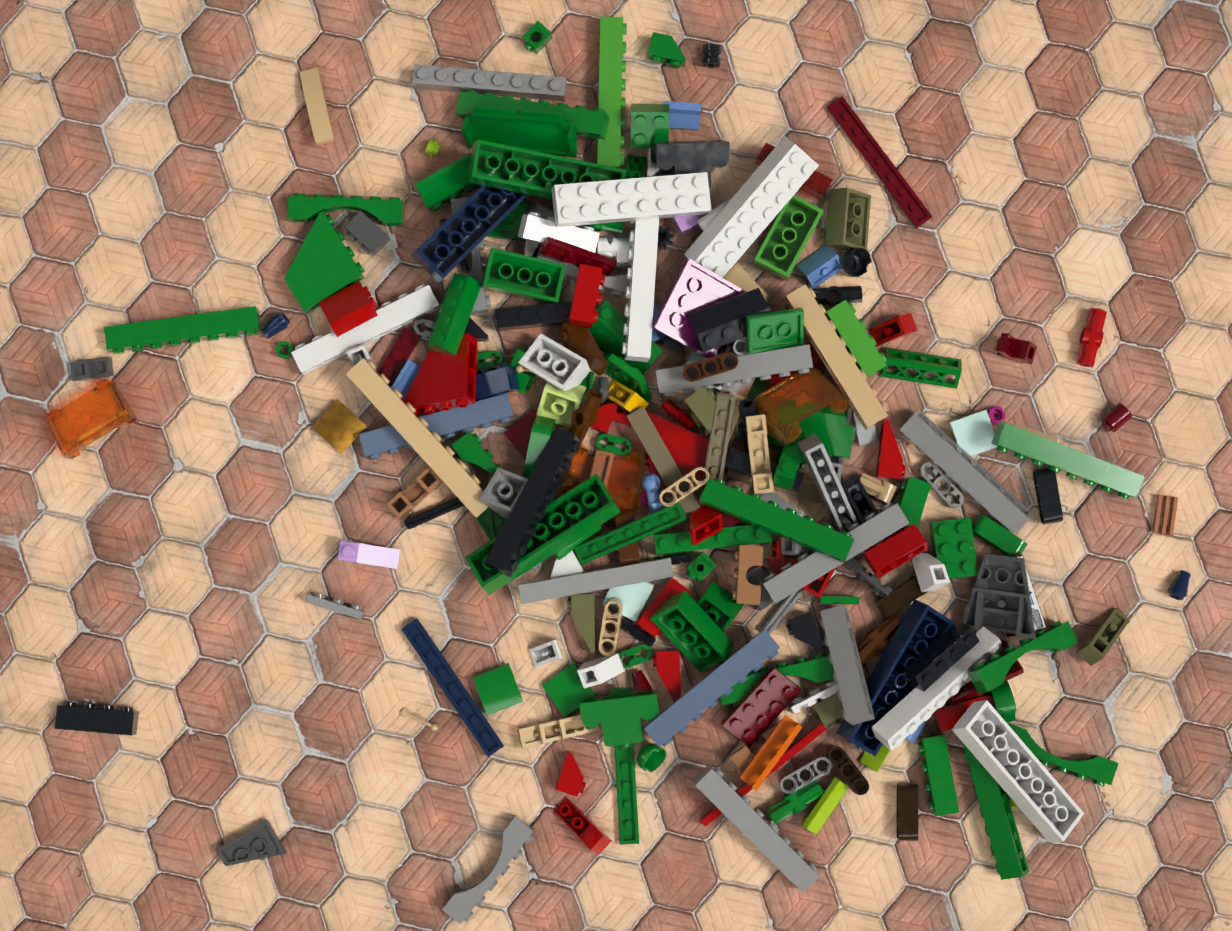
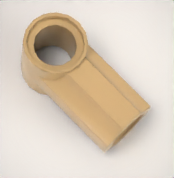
[859,473,897,504]

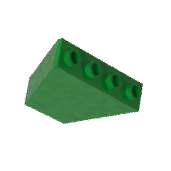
[284,211,365,314]

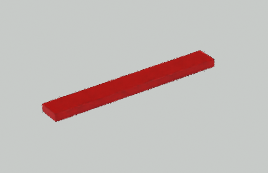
[700,723,826,826]

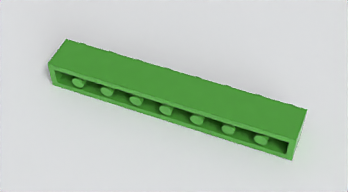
[597,17,627,168]

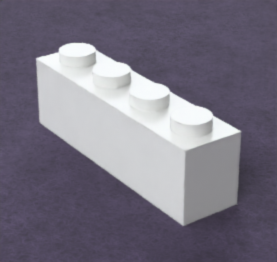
[518,212,600,252]

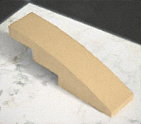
[299,67,335,145]
[517,714,600,748]

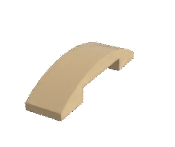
[745,414,774,494]

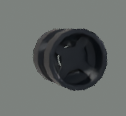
[702,44,721,68]

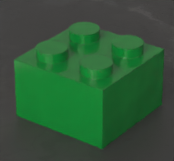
[630,104,669,148]

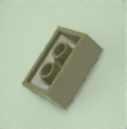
[825,187,871,250]

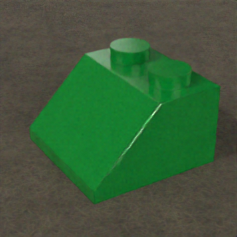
[697,581,744,632]

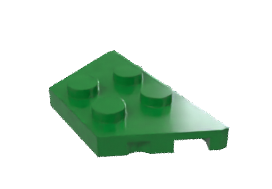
[603,353,653,403]

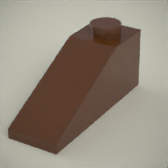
[558,322,608,376]

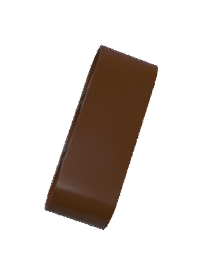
[683,353,739,382]
[615,510,640,566]

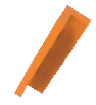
[739,715,802,791]

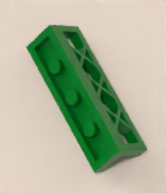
[881,347,962,389]

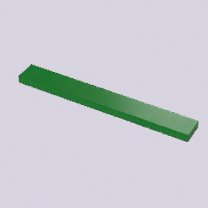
[611,688,639,845]

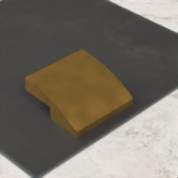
[312,399,367,454]

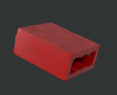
[319,281,378,337]

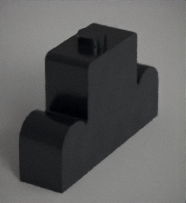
[651,140,729,188]

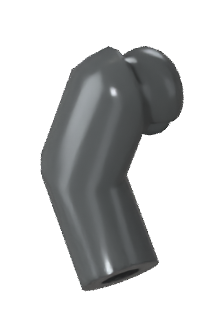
[597,377,609,406]

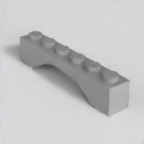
[451,197,491,314]
[537,243,630,297]
[442,815,534,924]

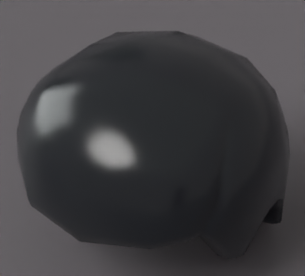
[841,248,872,277]

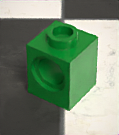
[523,21,552,54]

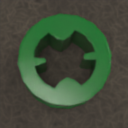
[276,341,294,359]

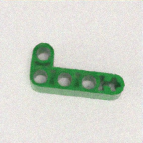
[522,415,556,479]

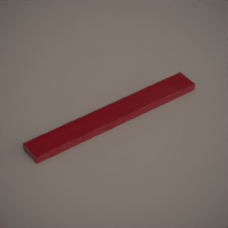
[826,96,932,229]

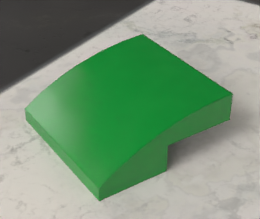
[473,663,523,715]

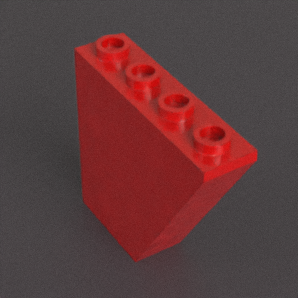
[403,333,478,417]
[645,412,709,489]

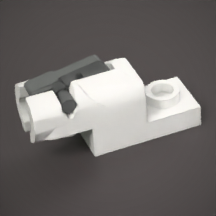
[597,233,632,267]

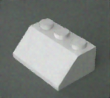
[518,334,590,391]

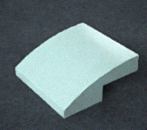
[949,410,997,456]
[602,581,654,622]

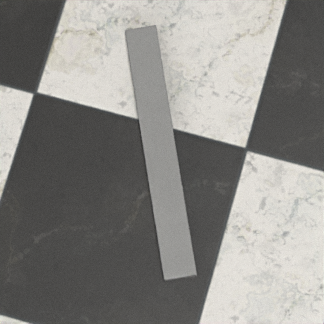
[518,557,674,604]

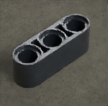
[1033,467,1063,525]

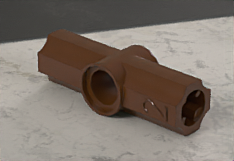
[568,389,603,445]
[857,614,901,665]

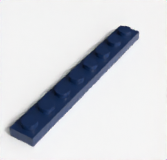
[401,618,504,757]

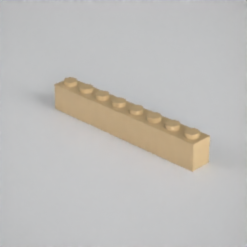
[784,284,888,430]

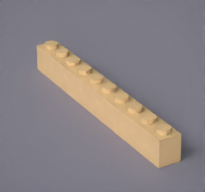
[346,358,488,518]

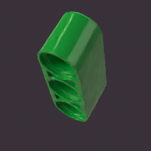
[972,514,1028,556]

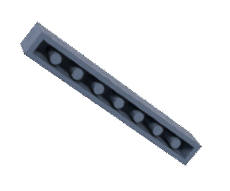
[359,393,514,460]
[644,629,780,747]

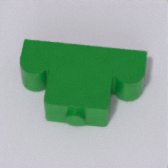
[579,690,660,747]

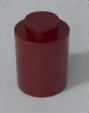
[1101,403,1132,433]

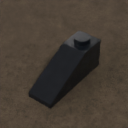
[841,475,879,525]

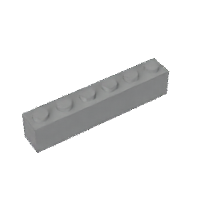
[798,434,857,533]
[820,604,875,725]

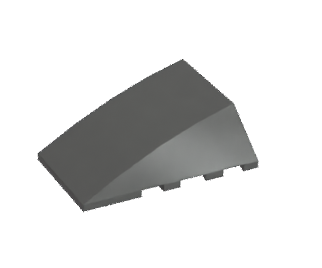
[961,554,1036,639]

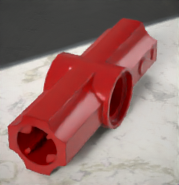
[1076,308,1107,368]

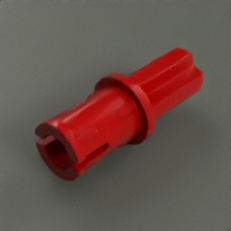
[661,398,696,431]

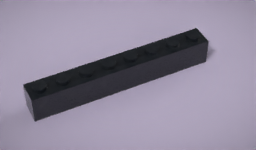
[485,427,581,577]

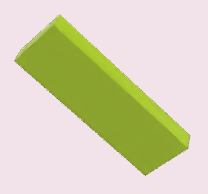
[802,777,849,835]

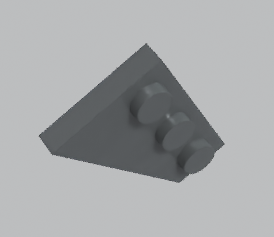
[842,557,892,596]
[216,819,287,866]

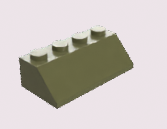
[683,386,716,438]

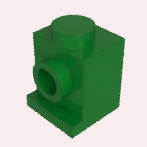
[687,552,717,582]

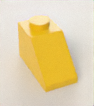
[607,379,649,414]

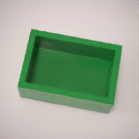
[929,518,978,579]

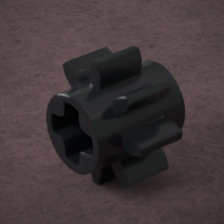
[657,226,675,250]

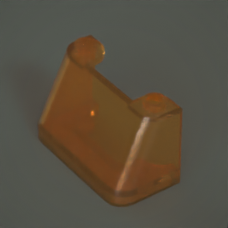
[755,367,850,445]
[46,378,137,460]
[563,444,646,510]

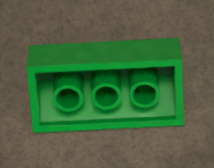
[415,152,477,211]
[481,248,566,304]
[424,273,482,356]
[588,300,663,375]
[650,590,734,672]

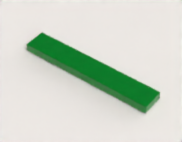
[574,502,687,565]

